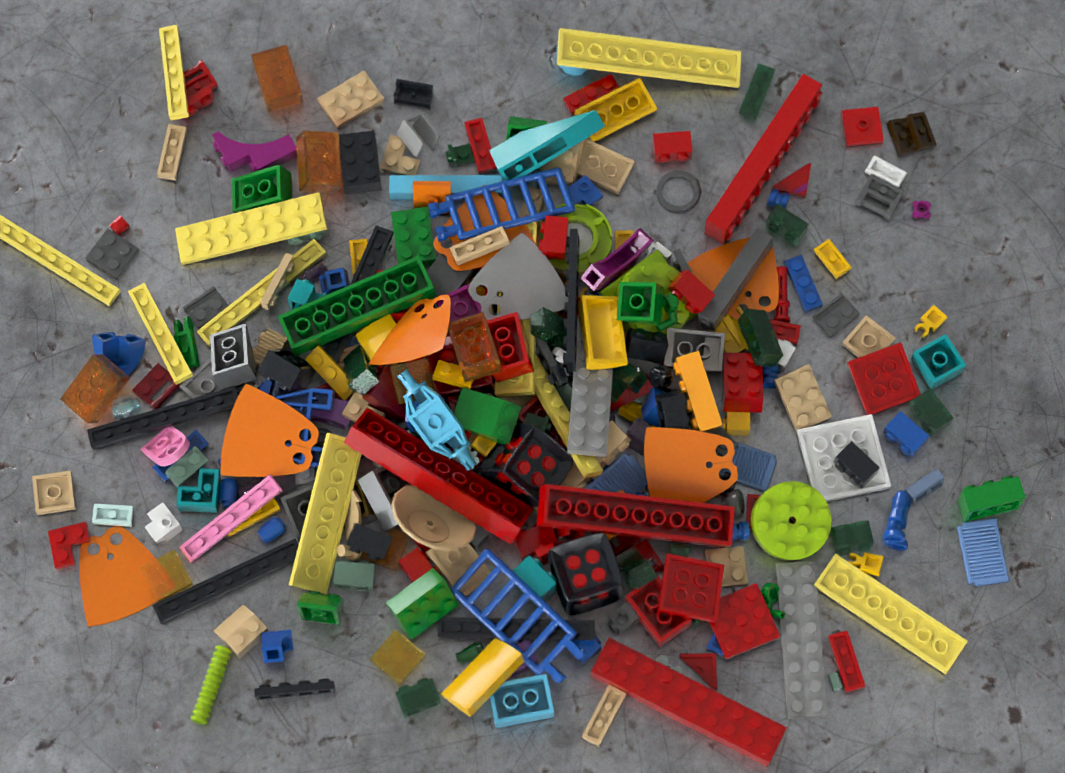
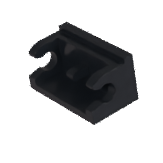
[394,79,434,110]

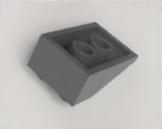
[210,324,257,390]
[664,328,725,373]
[280,480,315,542]

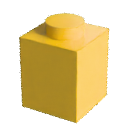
[722,412,750,436]

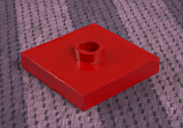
[841,107,884,147]

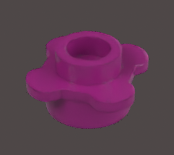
[912,200,931,219]

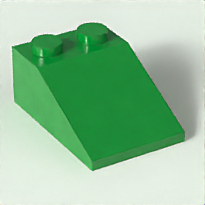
[232,165,292,213]
[453,388,521,445]
[297,591,344,625]

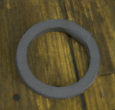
[656,170,702,212]

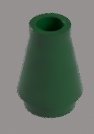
[456,642,484,665]

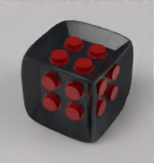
[480,423,574,507]
[548,532,625,616]

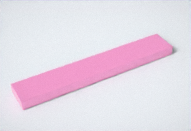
[180,475,283,563]

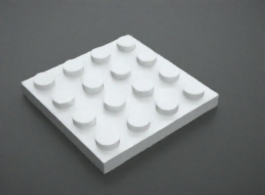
[797,414,891,502]

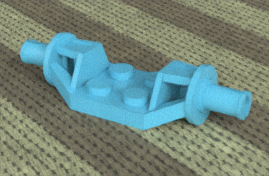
[397,369,477,471]

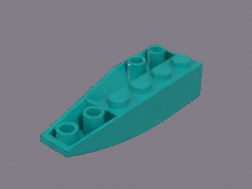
[489,110,605,181]

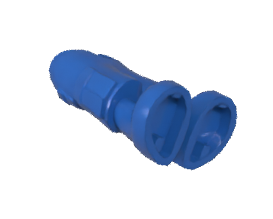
[883,490,910,551]

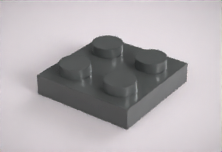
[85,229,139,280]

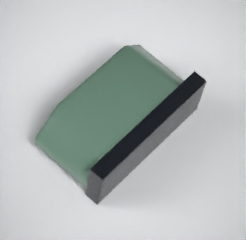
[828,670,844,692]

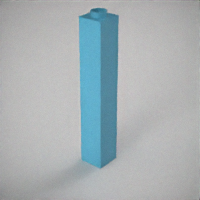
[389,175,502,200]

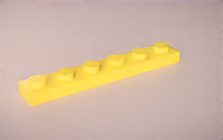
[159,25,189,121]
[128,282,193,385]

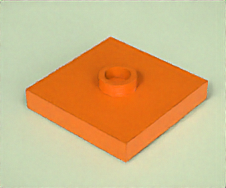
[413,181,451,214]

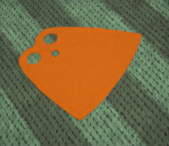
[433,185,537,271]
[687,237,779,321]
[369,294,451,365]
[221,384,319,477]
[644,427,738,503]
[79,526,176,627]

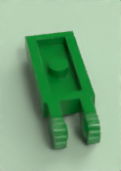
[173,316,200,369]

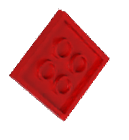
[847,342,921,415]
[658,553,724,623]
[709,583,780,660]

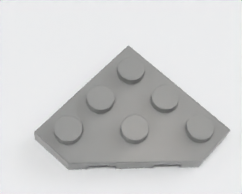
[180,357,261,399]

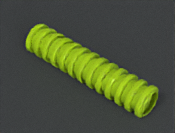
[191,645,232,725]

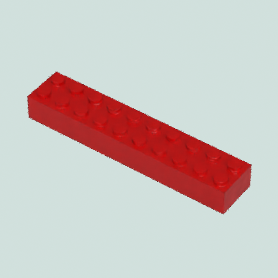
[704,74,823,245]
[344,407,534,544]
[537,484,735,548]
[590,637,787,767]

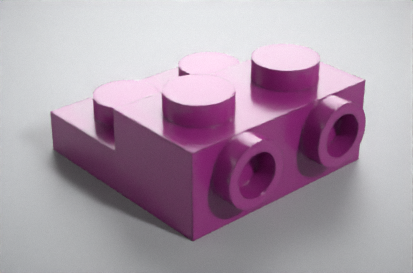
[435,284,486,334]

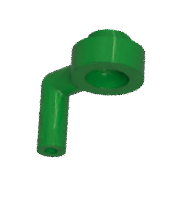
[656,293,679,332]
[761,582,785,619]

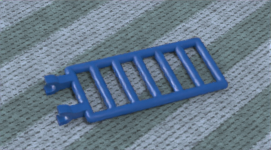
[428,168,575,242]
[450,548,587,684]

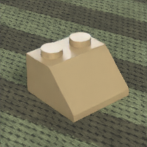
[213,605,269,659]

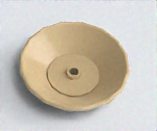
[391,484,476,551]

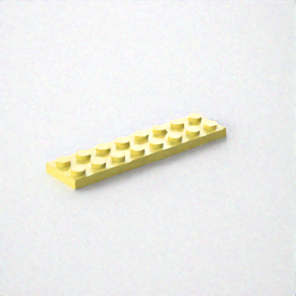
[175,192,328,265]
[289,433,362,595]
[814,554,968,675]

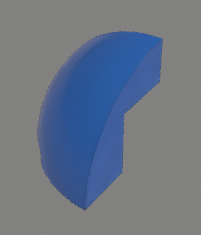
[92,332,146,383]

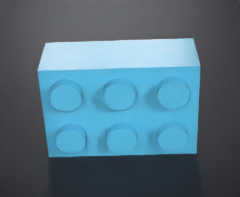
[490,674,554,729]

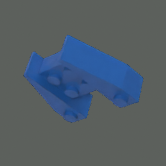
[275,388,335,468]

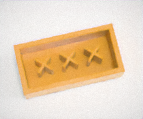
[673,351,723,432]

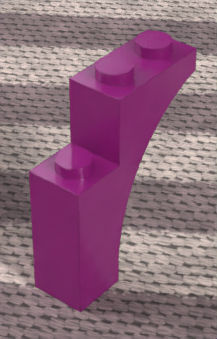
[211,131,299,172]
[580,228,654,291]

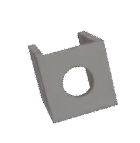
[397,111,441,157]

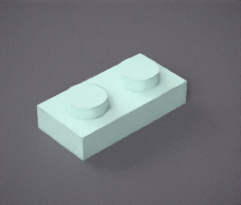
[92,504,134,527]

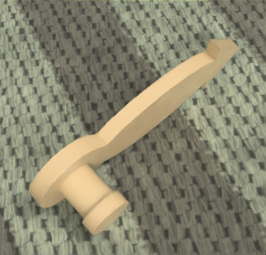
[337,490,362,562]

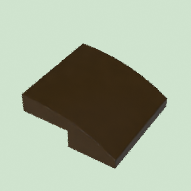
[887,112,937,156]

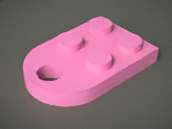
[140,426,190,466]

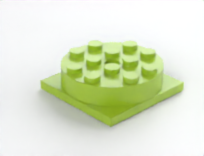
[598,249,698,337]

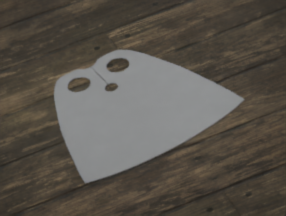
[468,233,568,320]

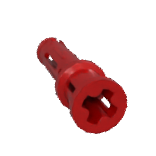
[773,266,790,323]

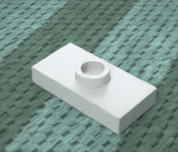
[865,155,907,188]

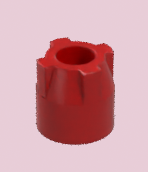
[109,215,130,235]

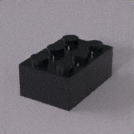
[338,130,382,195]
[258,348,316,391]

